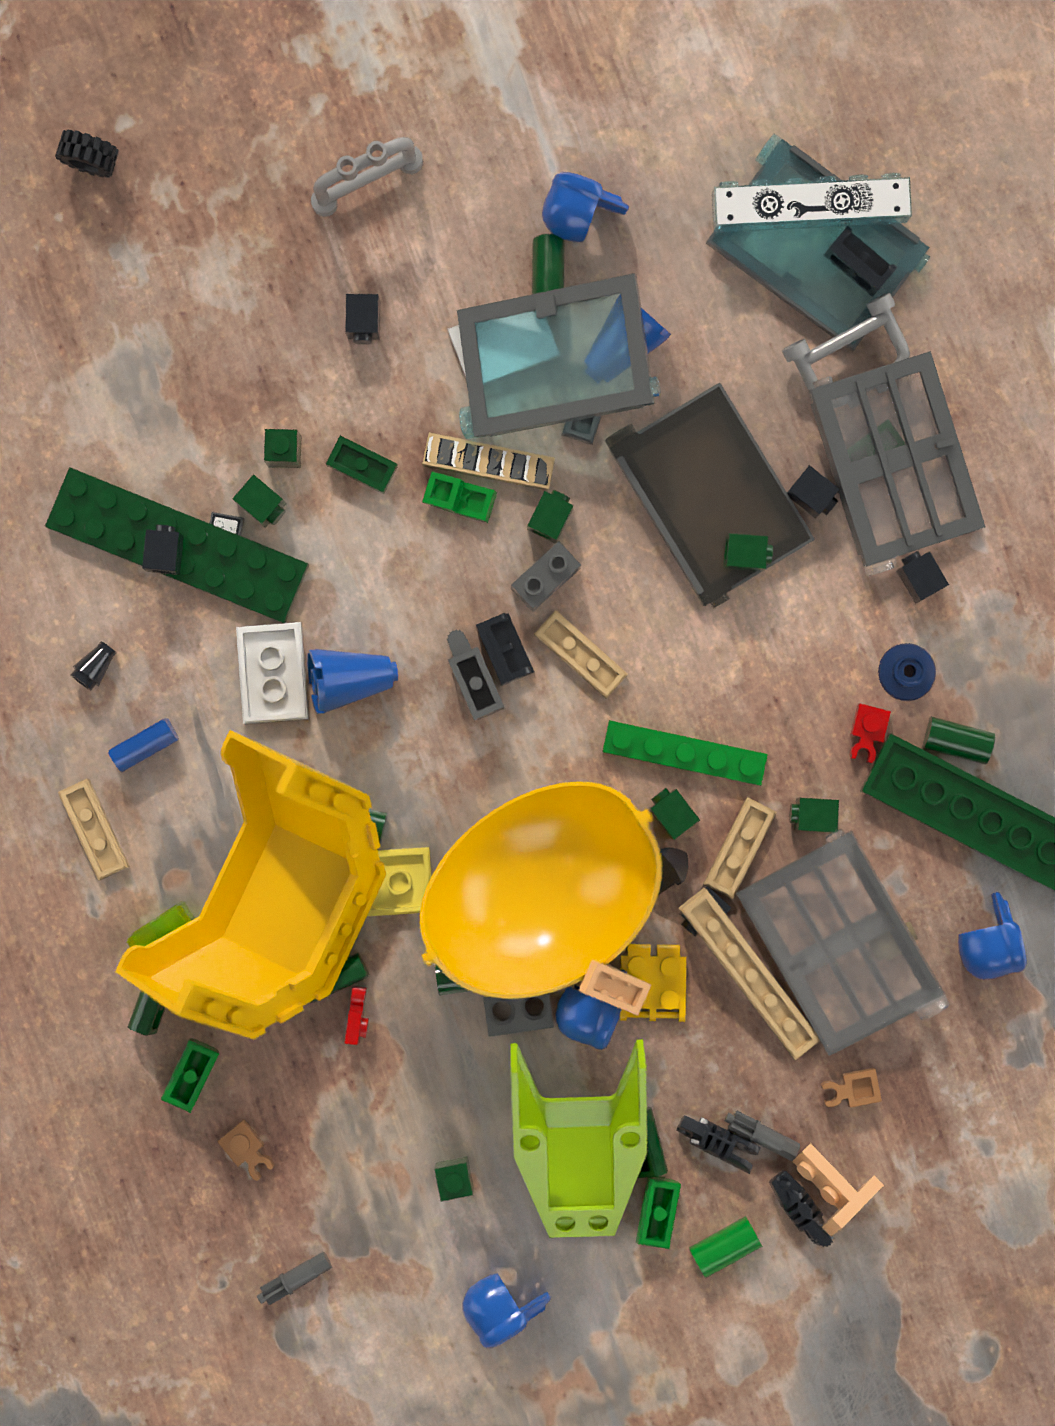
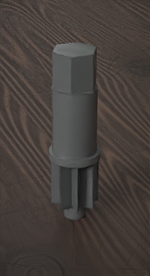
[724,1111,800,1161]
[257,1252,333,1305]

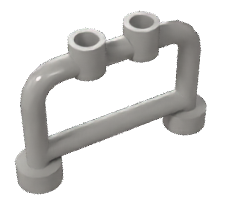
[311,137,423,217]
[782,292,910,409]

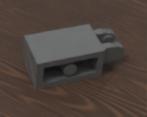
[447,629,505,721]

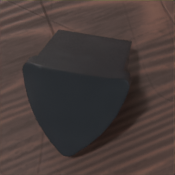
[658,848,688,895]

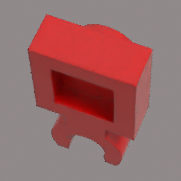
[850,703,891,763]
[344,986,369,1045]

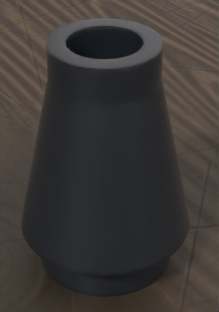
[70,641,116,691]

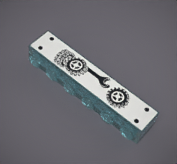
[712,173,912,233]

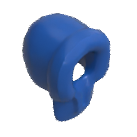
[542,172,629,242]
[958,892,1027,980]
[555,969,627,1050]
[462,1273,551,1349]

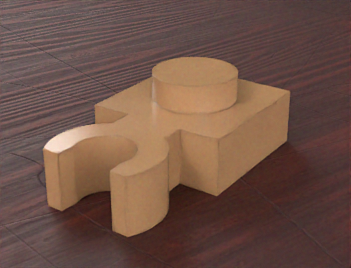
[820,1068,882,1108]
[217,1119,275,1181]

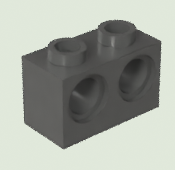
[511,541,581,612]
[483,993,554,1037]

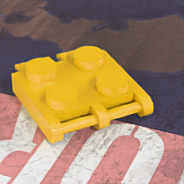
[620,944,686,1022]

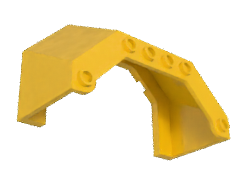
[115,730,386,1040]

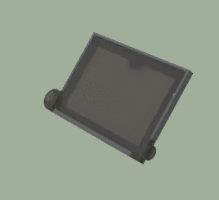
[604,382,815,609]

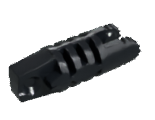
[676,1115,761,1174]
[769,1170,834,1247]

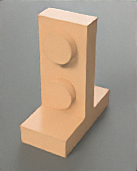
[575,959,651,1015]
[793,1144,884,1236]

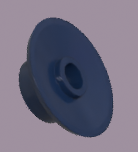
[878,643,936,701]

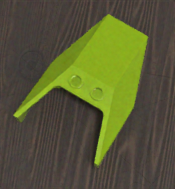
[511,1039,647,1238]

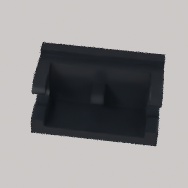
[823,226,898,297]
[476,613,535,686]

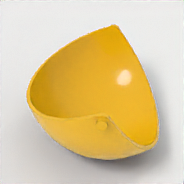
[420,782,662,999]

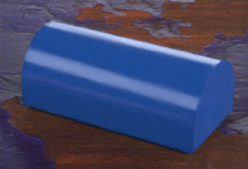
[108,717,179,772]

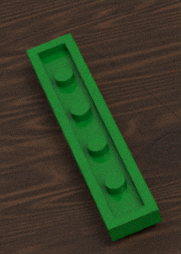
[602,720,768,786]

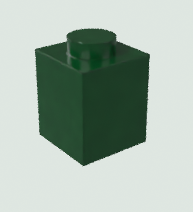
[264,429,301,468]
[232,474,286,528]
[527,490,574,544]
[723,533,773,571]
[649,788,700,840]
[789,797,839,833]
[434,1156,474,1202]

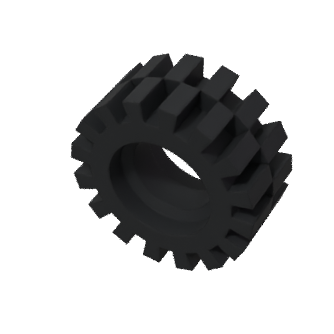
[55,130,119,178]

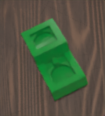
[422,471,497,523]

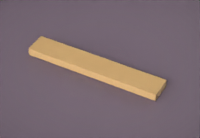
[679,888,820,1060]

